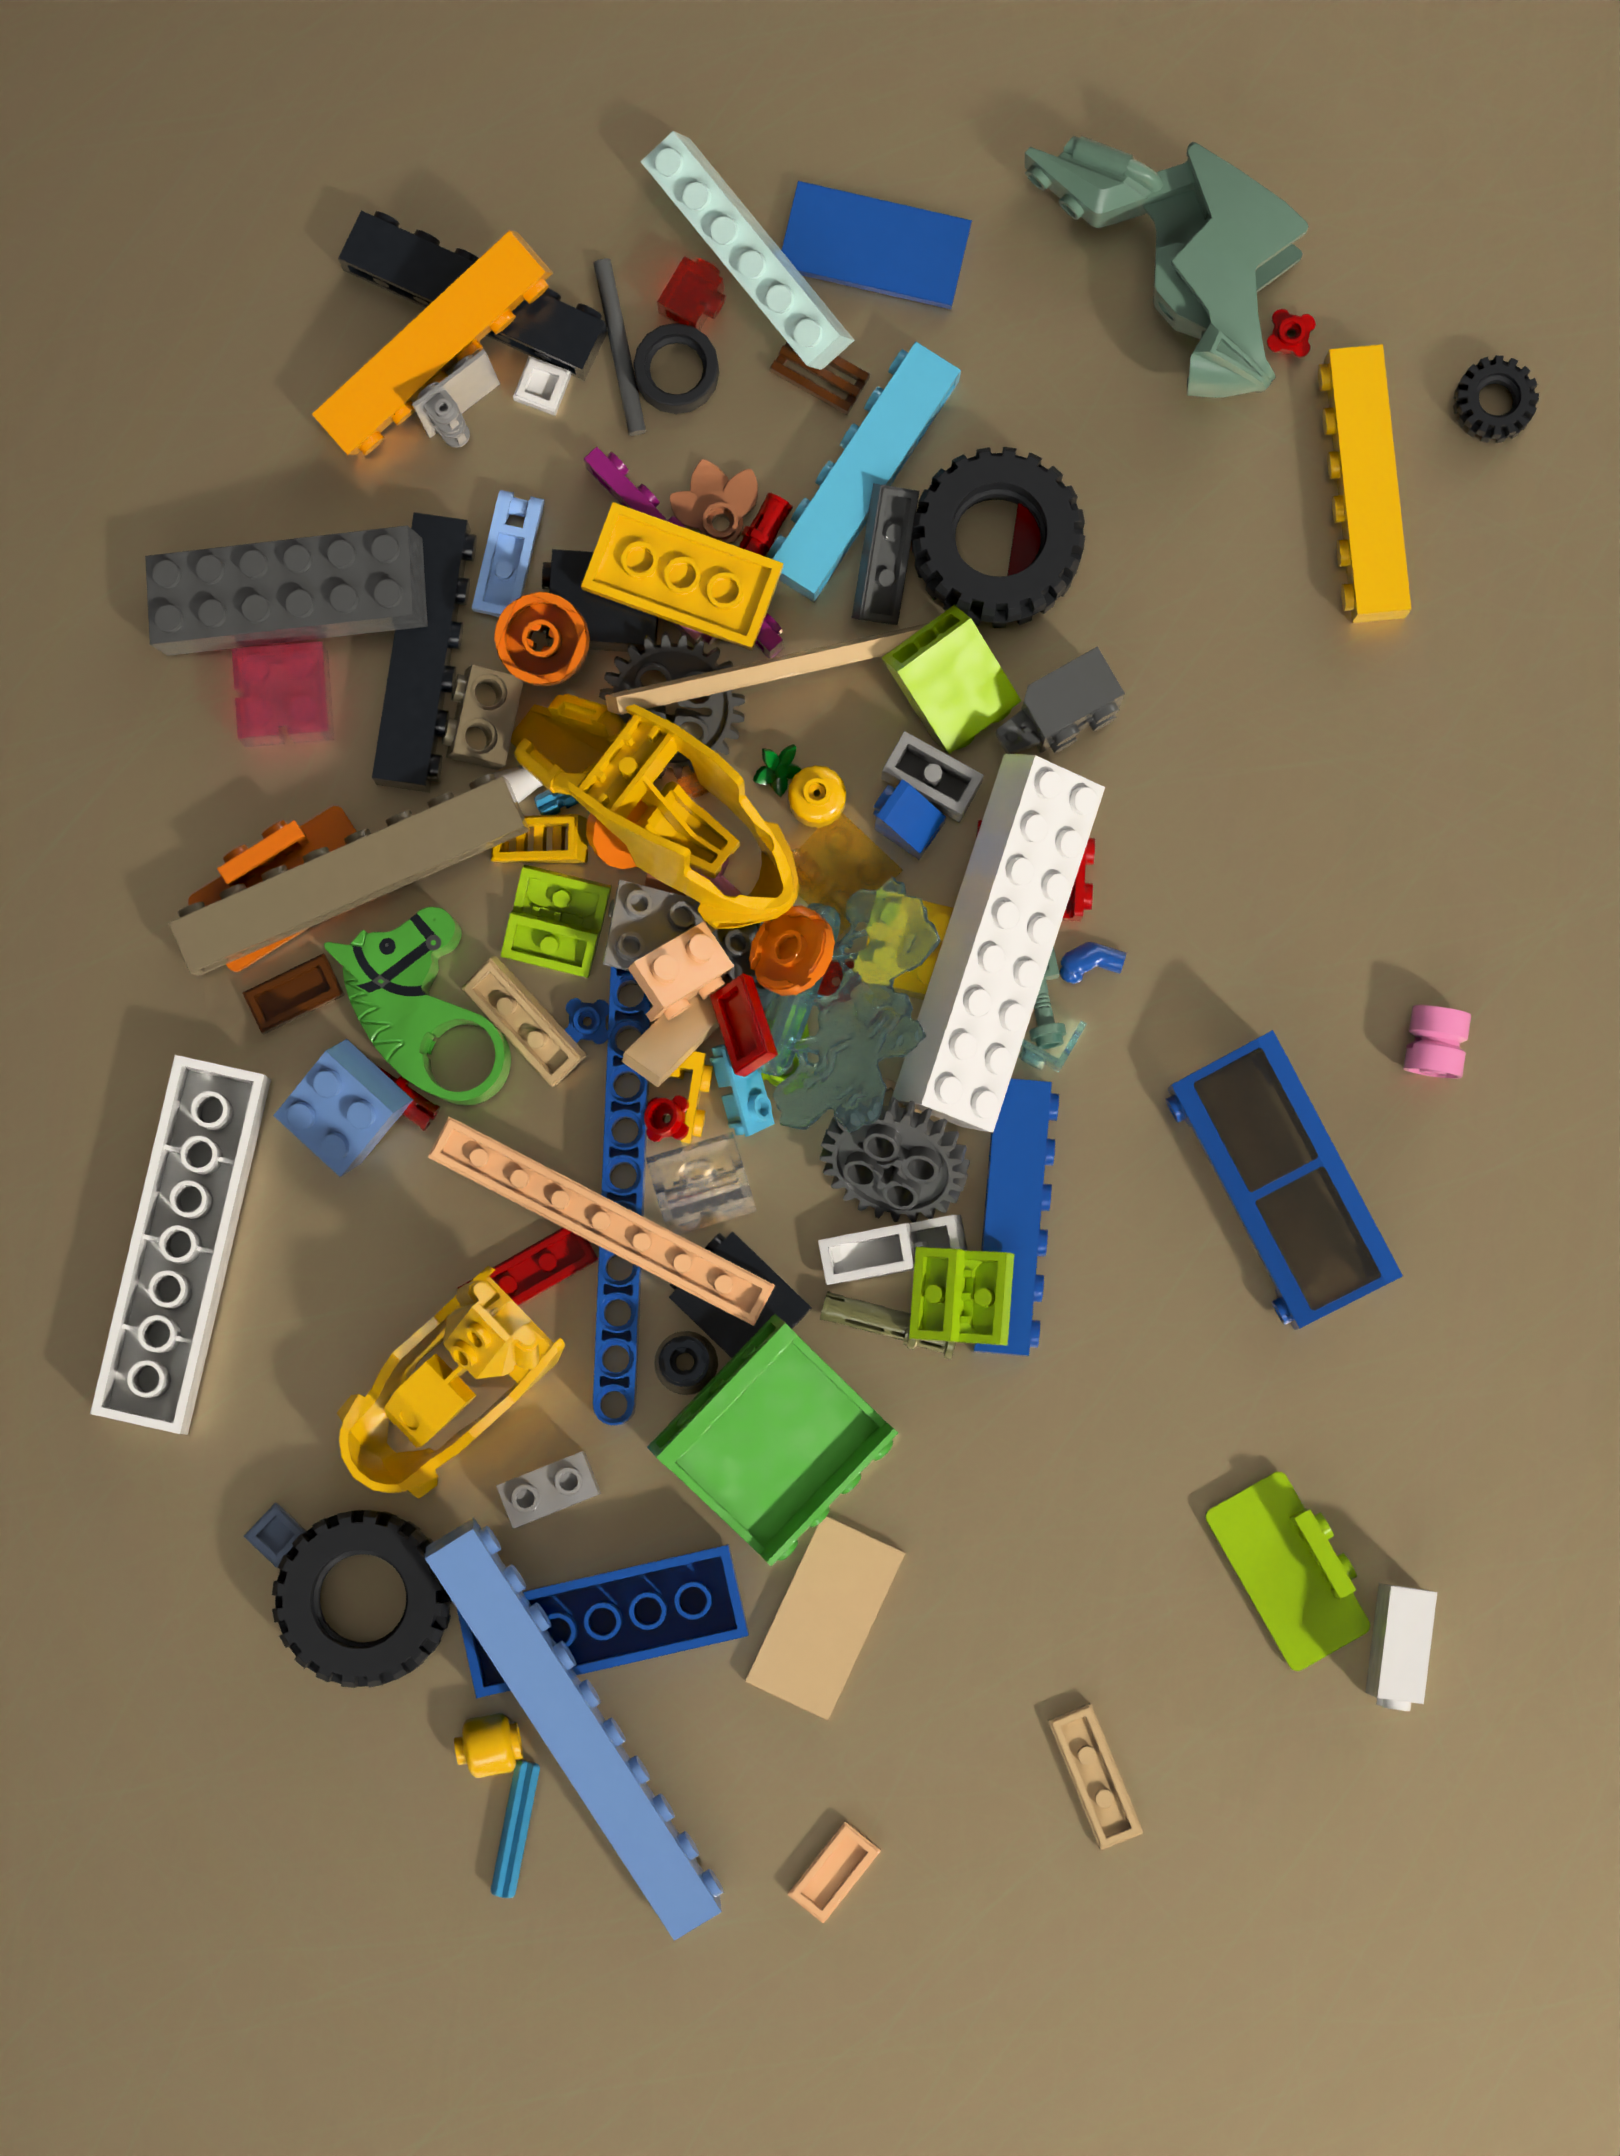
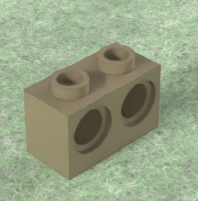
[442,665,524,770]

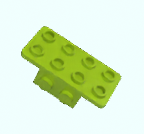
[1205,1472,1370,1671]

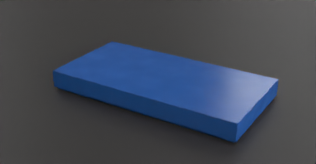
[781,181,972,310]

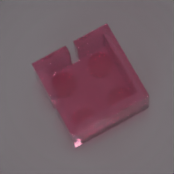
[232,642,334,747]

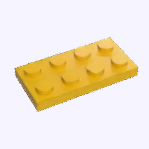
[581,502,784,651]

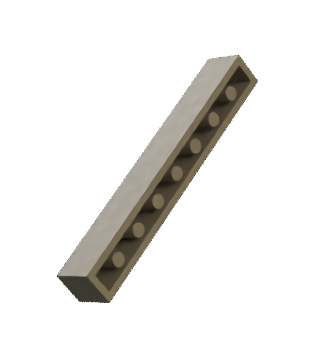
[169,774,530,976]

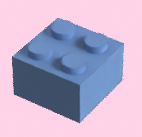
[273,1039,413,1177]

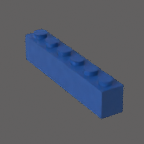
[973,1078,1059,1357]

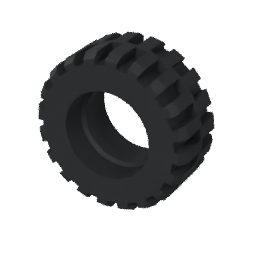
[912,447,1085,628]
[272,1510,453,1688]

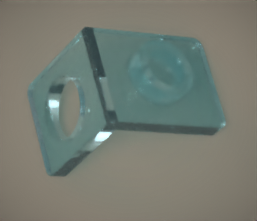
[1018,1020,1087,1072]

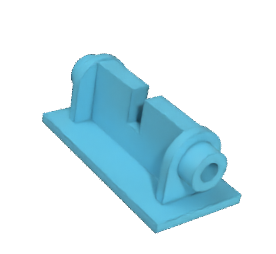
[709,1044,775,1137]

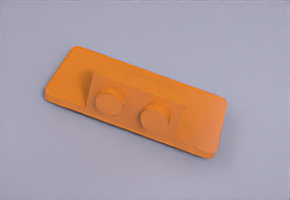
[188,806,357,972]

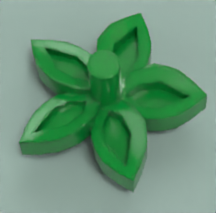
[753,744,802,797]

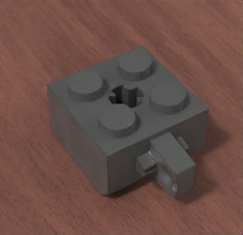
[995,646,1125,754]

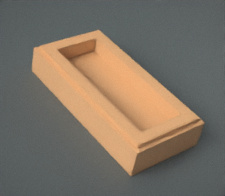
[787,1821,881,1924]

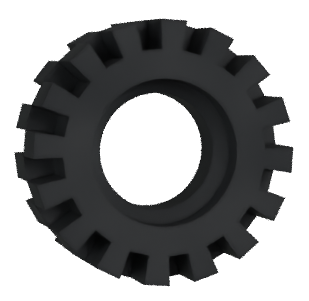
[1453,355,1539,443]

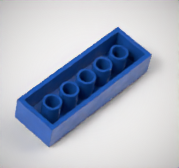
[456,1544,749,1699]

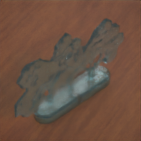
[756,877,941,1133]

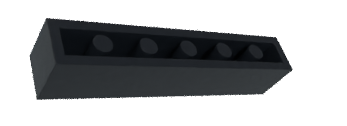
[338,210,607,381]
[372,512,477,793]

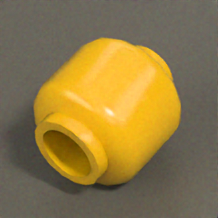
[788,765,846,828]
[454,1713,523,1778]

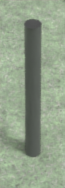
[593,258,646,436]

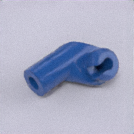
[1059,942,1127,984]

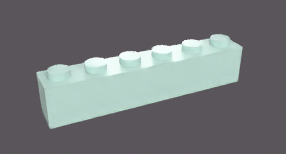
[640,131,855,370]

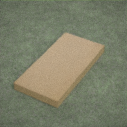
[745,1516,906,1721]

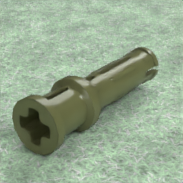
[820,1291,956,1360]

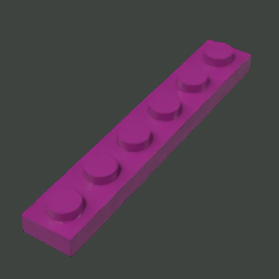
[584,447,784,658]

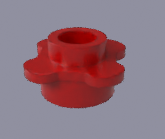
[1267,309,1316,358]
[644,1095,689,1142]

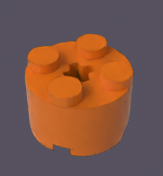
[494,592,590,686]

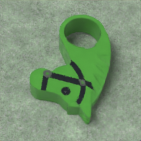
[324,907,511,1106]

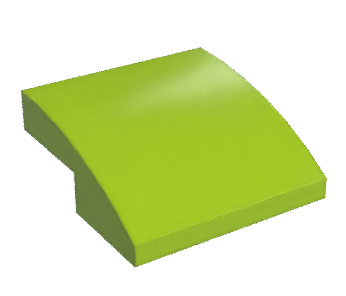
[500,864,612,978]
[909,1247,1014,1346]

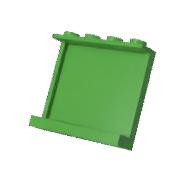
[647,1314,898,1566]

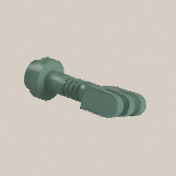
[1029,947,1066,1049]

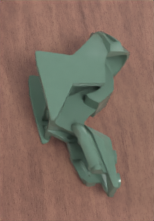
[1025,136,1309,398]

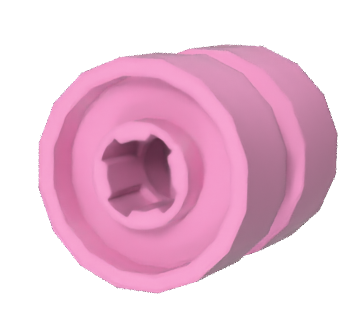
[1403,1005,1471,1079]

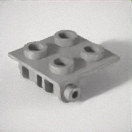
[412,349,500,448]
[603,880,703,971]

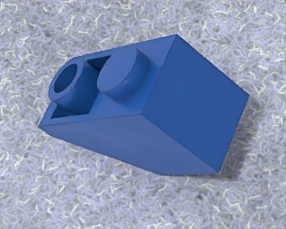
[873,779,946,860]

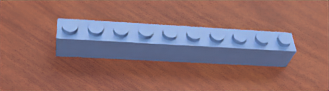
[425,1518,724,1941]

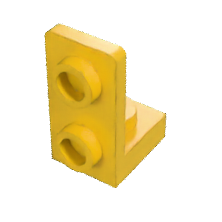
[668,1051,713,1146]

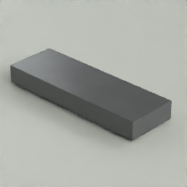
[852,483,920,625]

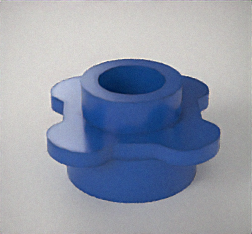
[565,998,609,1045]

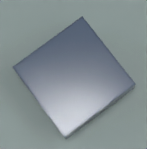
[244,1503,307,1568]

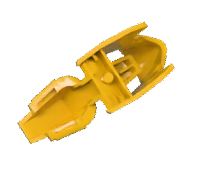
[510,694,800,929]
[337,1266,565,1499]

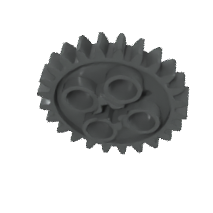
[599,631,745,780]
[820,1097,970,1223]

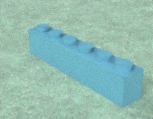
[766,341,961,602]

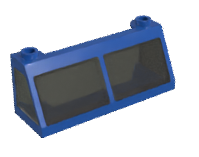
[1165,1030,1403,1330]

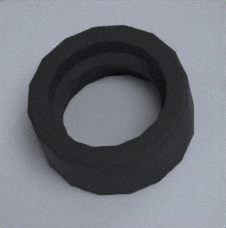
[633,323,719,414]

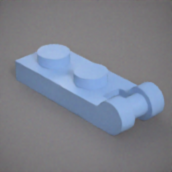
[472,490,545,617]

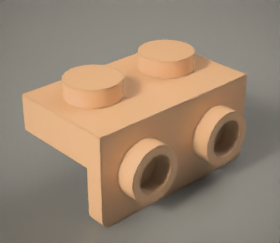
[628,921,734,1022]

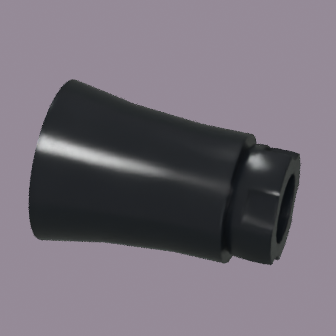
[654,1331,718,1395]

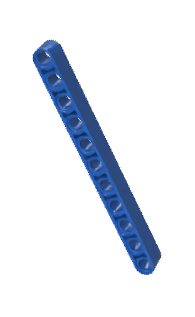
[593,967,652,1426]

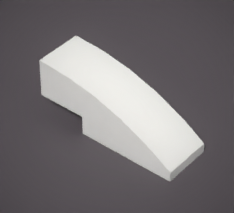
[818,1214,967,1285]

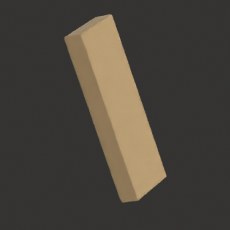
[461,955,587,1087]
[622,994,719,1087]
[1048,1703,1143,1850]

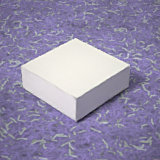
[513,356,571,416]

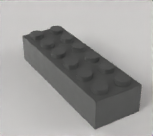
[145,525,428,656]

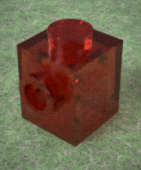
[657,256,727,331]

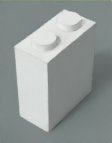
[1365,1583,1437,1711]

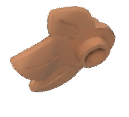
[670,459,758,544]

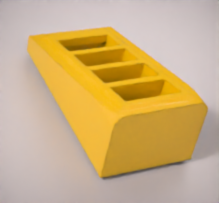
[491,814,588,863]

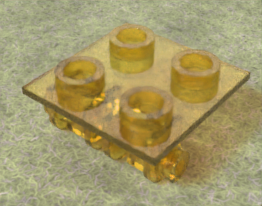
[792,813,903,935]

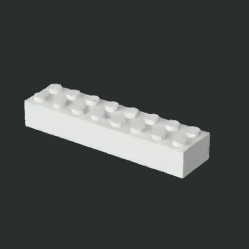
[892,754,1105,1133]
[90,1055,271,1435]

